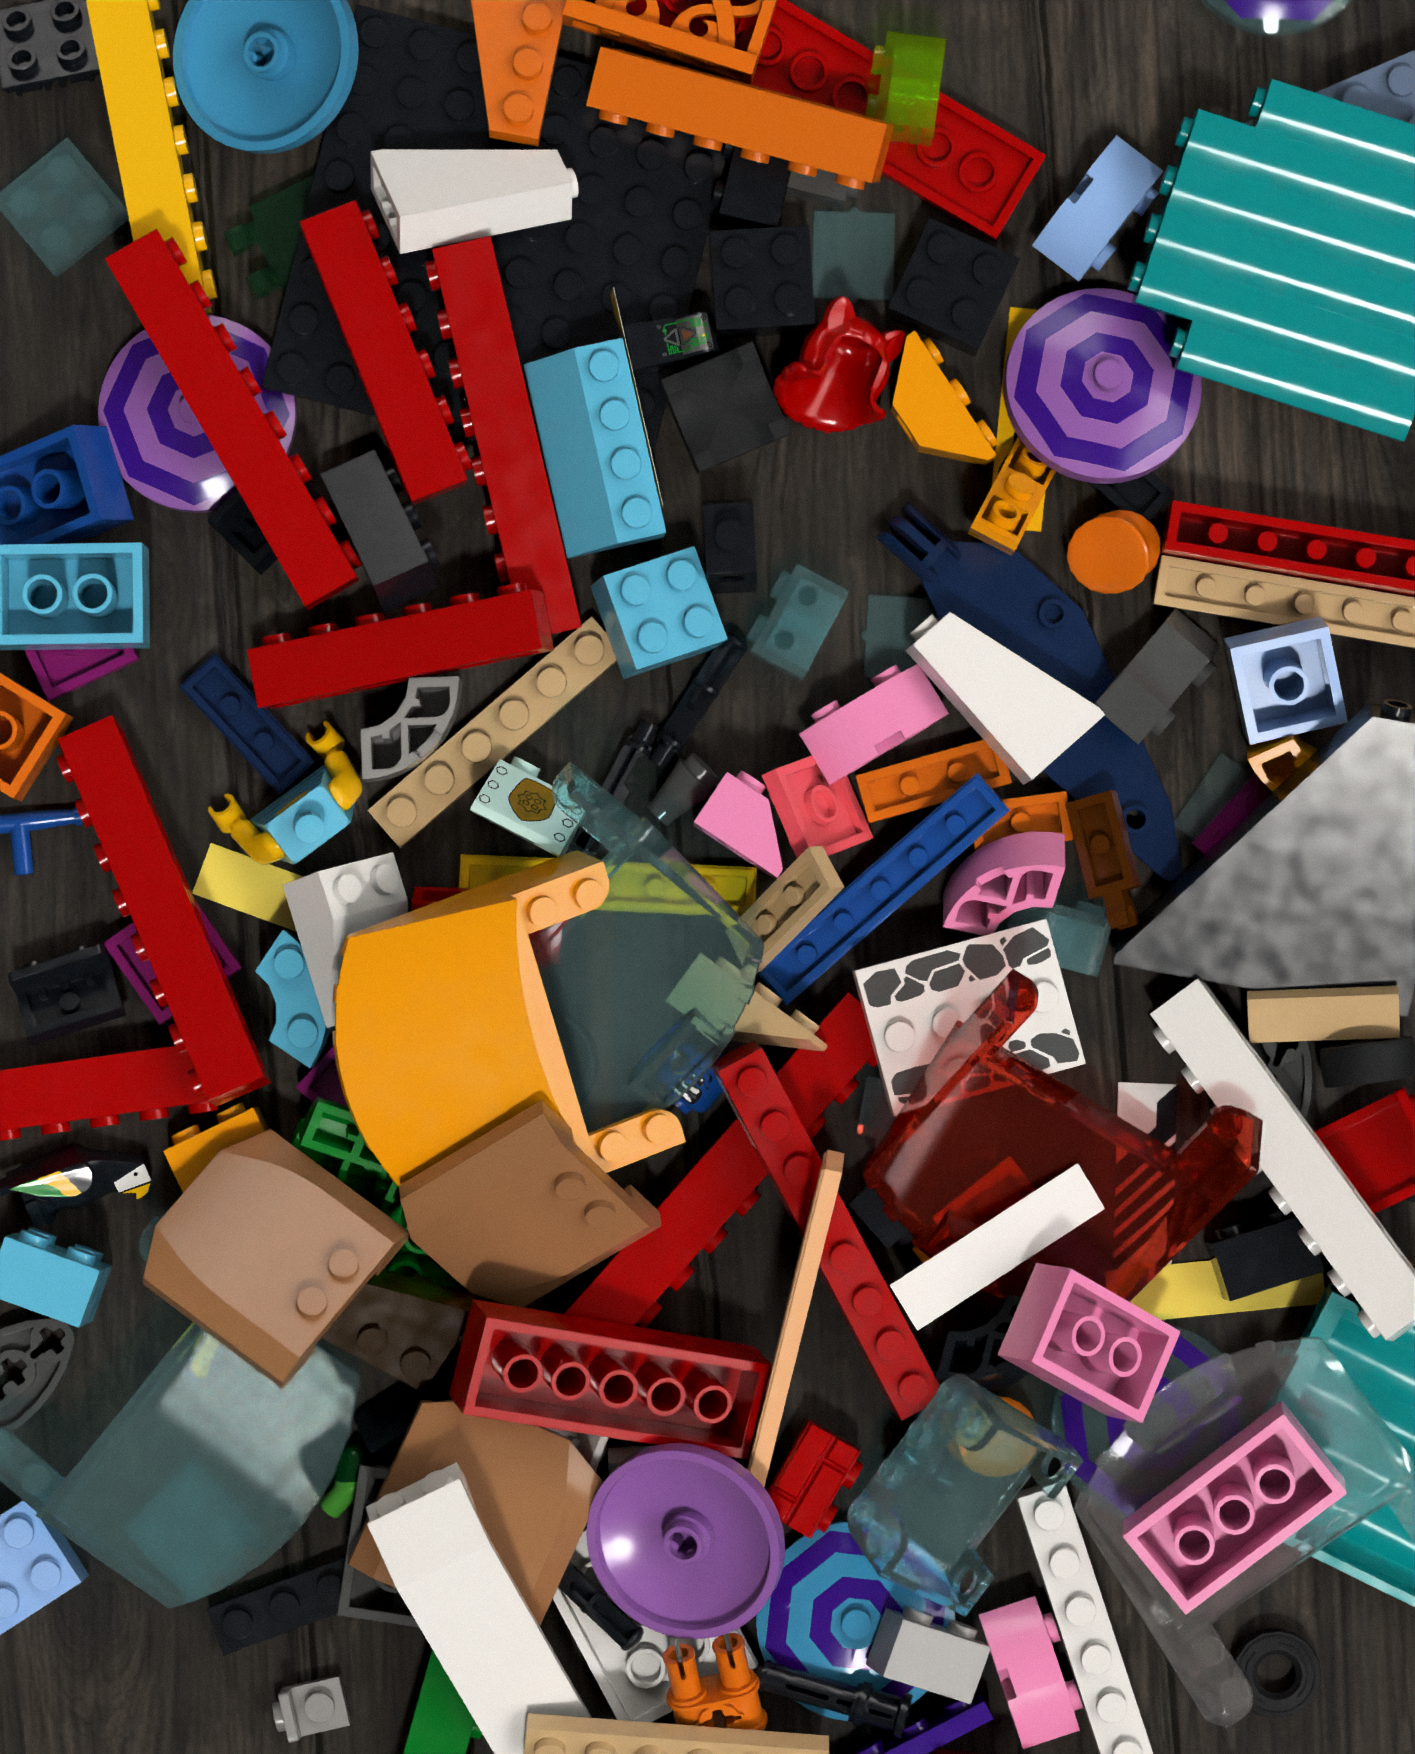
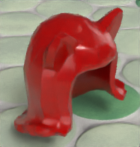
[773,295,906,434]

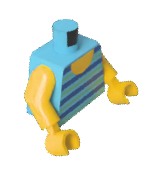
[208,721,362,865]

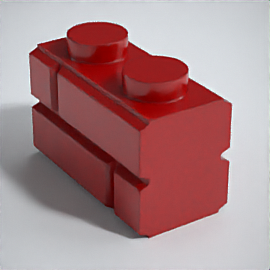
[766,1418,864,1539]

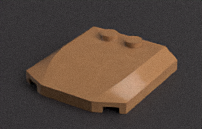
[399,1100,662,1307]
[143,1129,409,1389]
[347,1400,604,1626]

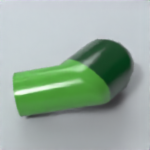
[320,1442,368,1518]

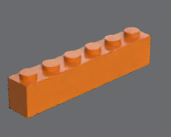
[586,47,895,190]

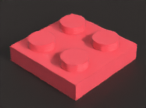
[762,756,874,858]

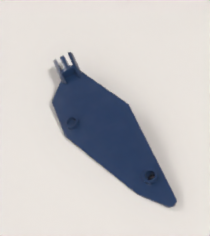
[875,502,1182,881]

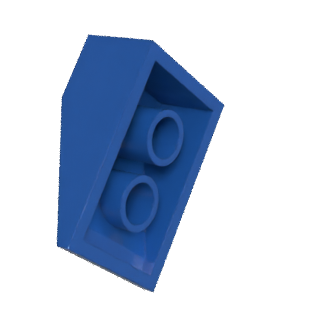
[0,425,134,545]

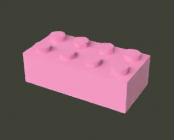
[1122,1400,1347,1615]

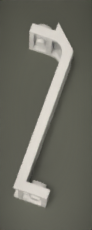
[366,1462,592,1754]

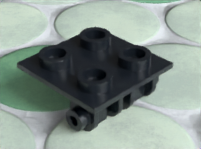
[0,0,100,97]

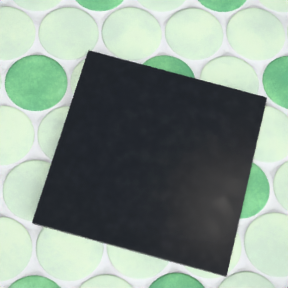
[262,4,726,459]

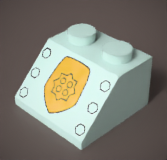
[470,756,590,857]

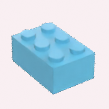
[0,542,150,650]

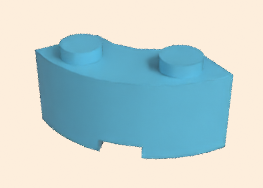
[255,930,331,1068]

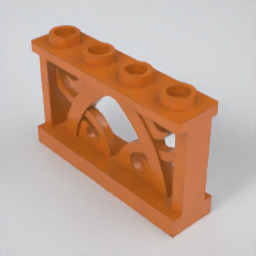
[562,0,778,85]

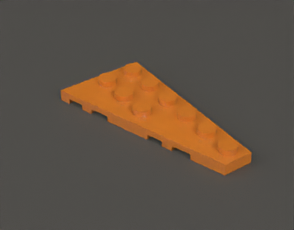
[470,0,566,146]

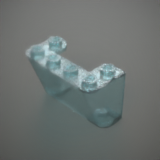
[847,1374,1084,1616]

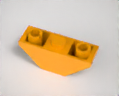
[890,331,998,466]
[967,437,1056,556]

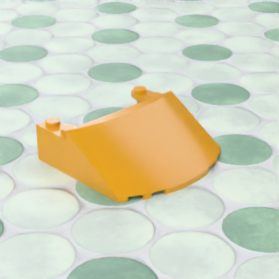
[332,851,686,1187]

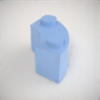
[1032,135,1164,281]

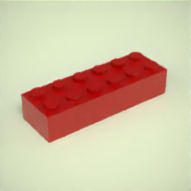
[449,1299,772,1459]

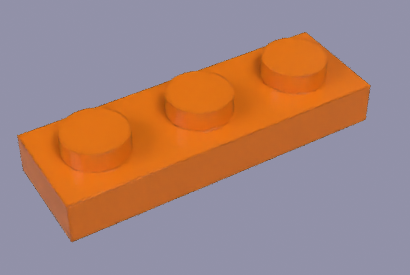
[855,740,1012,824]

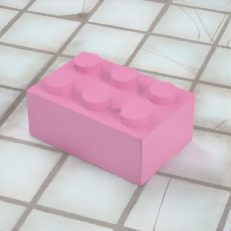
[997,1263,1181,1423]

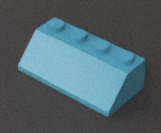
[523,337,666,559]

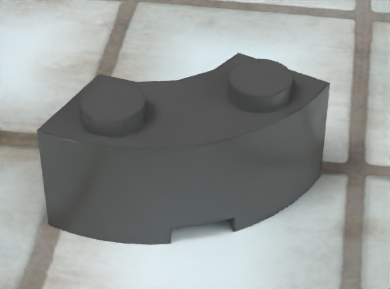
[1094,608,1221,744]

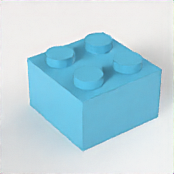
[590,546,728,679]
[0,1227,113,1328]

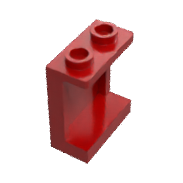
[1314,1087,1415,1214]

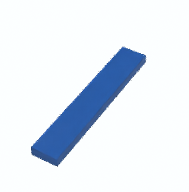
[757,773,1010,1005]

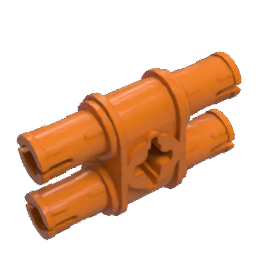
[663,1633,768,1731]

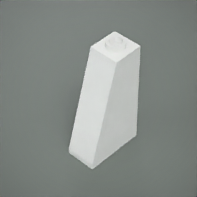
[370,149,579,254]
[905,612,1105,785]

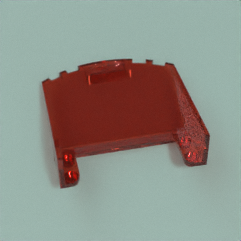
[863,969,1263,1302]

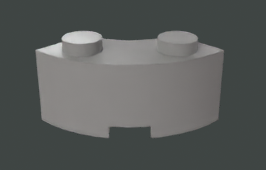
[361,676,462,783]

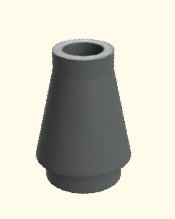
[647,753,720,826]

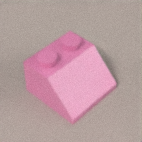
[694,770,783,880]

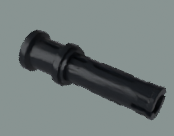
[758,1660,913,1739]

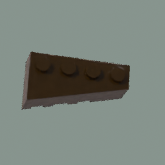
[321,1269,474,1393]

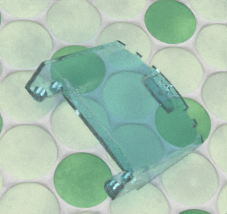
[529,761,764,1133]
[0,1215,360,1609]

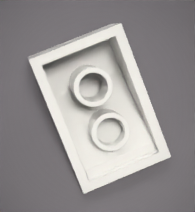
[283,852,408,1028]

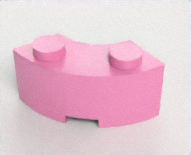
[799,664,949,785]
[943,831,1066,936]
[979,1596,1083,1749]

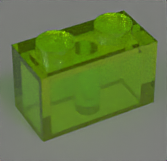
[866,31,947,146]

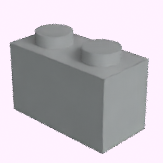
[866,1605,991,1704]

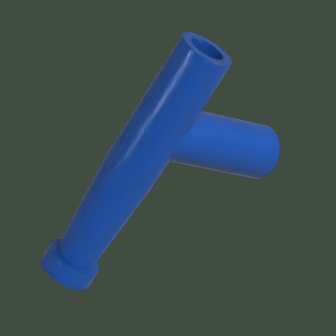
[0,806,84,875]

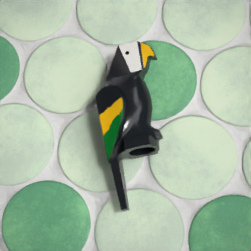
[0,1143,151,1228]

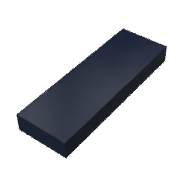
[179,653,317,796]

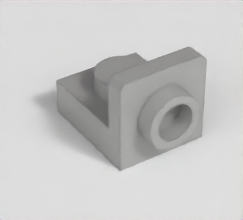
[272,1674,351,1743]

